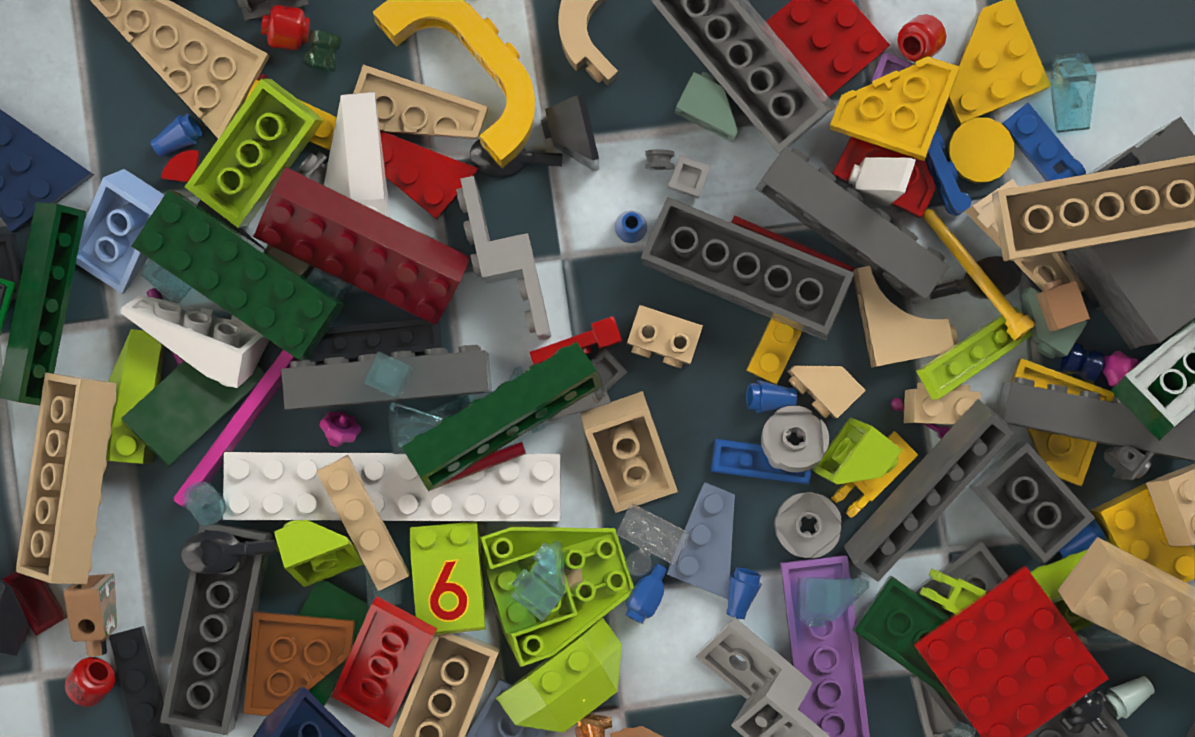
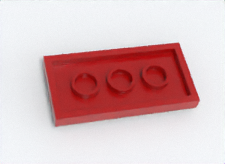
[331,596,437,728]

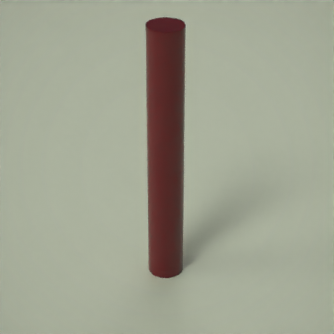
[433,442,527,490]

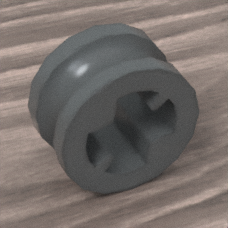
[645,149,675,170]

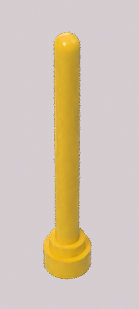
[923,209,1036,341]

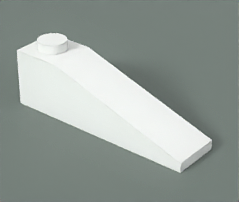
[324,92,391,218]
[121,295,269,388]

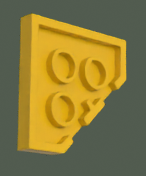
[948,0,1051,125]
[830,56,959,161]
[1010,358,1114,486]

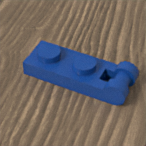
[1002,102,1086,182]
[925,131,971,216]

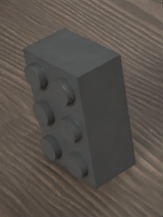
[969,442,1095,563]

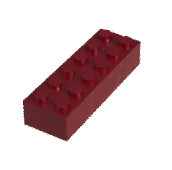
[253,167,470,325]

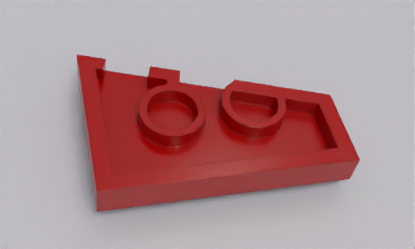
[380,131,479,220]

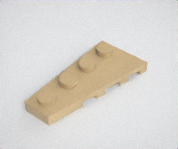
[353,65,489,140]
[965,179,1085,292]

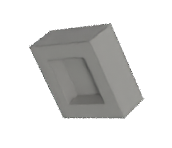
[668,155,711,199]

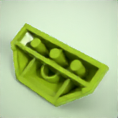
[495,617,622,733]

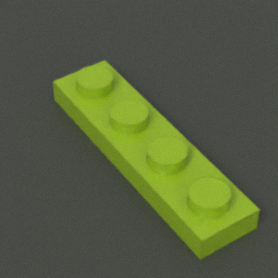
[916,307,1033,400]

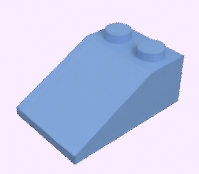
[76,169,164,294]

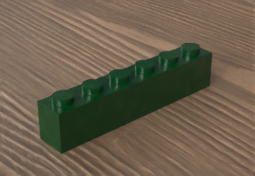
[0,202,86,406]
[402,342,602,492]

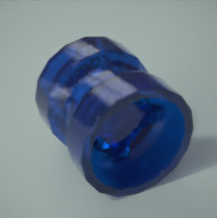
[1059,342,1105,384]

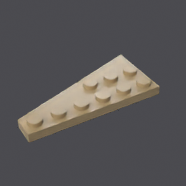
[90,0,270,139]

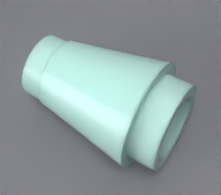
[1104,676,1155,720]

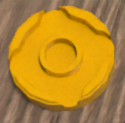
[947,118,1014,183]

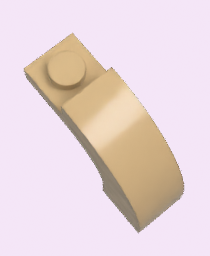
[558,0,618,86]

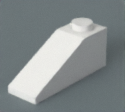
[848,157,916,207]

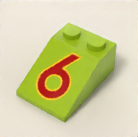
[410,521,486,635]

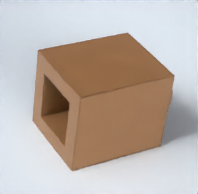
[1036,278,1090,332]

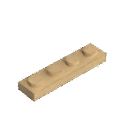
[316,454,410,591]

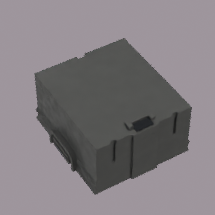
[1062,117,1195,349]

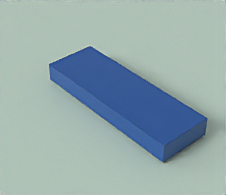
[711,439,812,485]

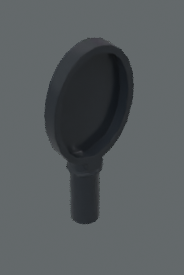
[470,139,563,177]
[929,256,1022,300]
[181,530,278,574]

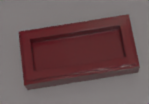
[2,571,68,636]

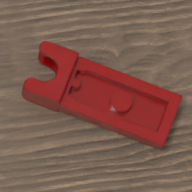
[529,316,622,365]

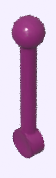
[890,398,950,439]

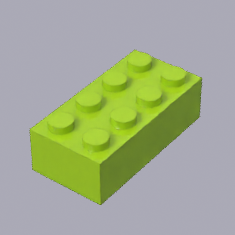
[185,79,324,228]

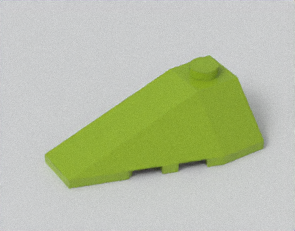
[106,329,164,464]

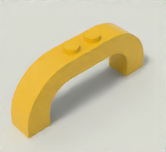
[373,0,535,168]

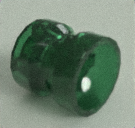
[303,30,342,71]

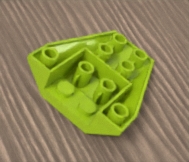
[480,527,634,667]

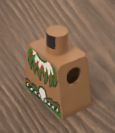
[64,573,117,657]

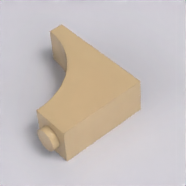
[853,266,958,368]

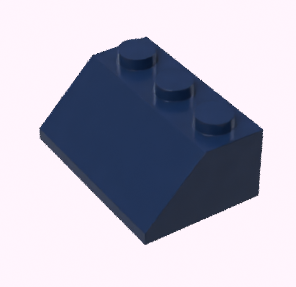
[253,687,355,737]

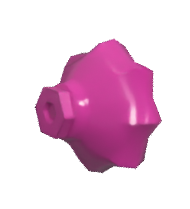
[1103,351,1140,387]
[320,411,361,447]

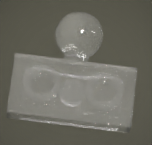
[616,503,691,577]

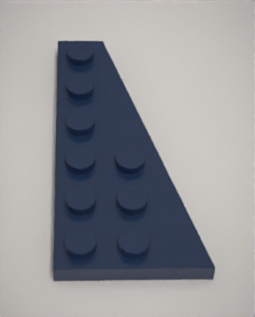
[0,109,95,233]

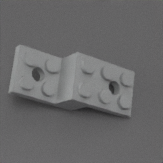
[456,176,551,339]
[696,617,830,737]

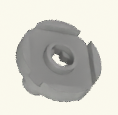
[761,406,829,472]
[774,492,842,558]

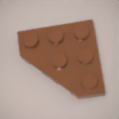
[243,611,355,716]

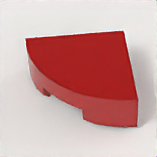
[161,150,201,183]

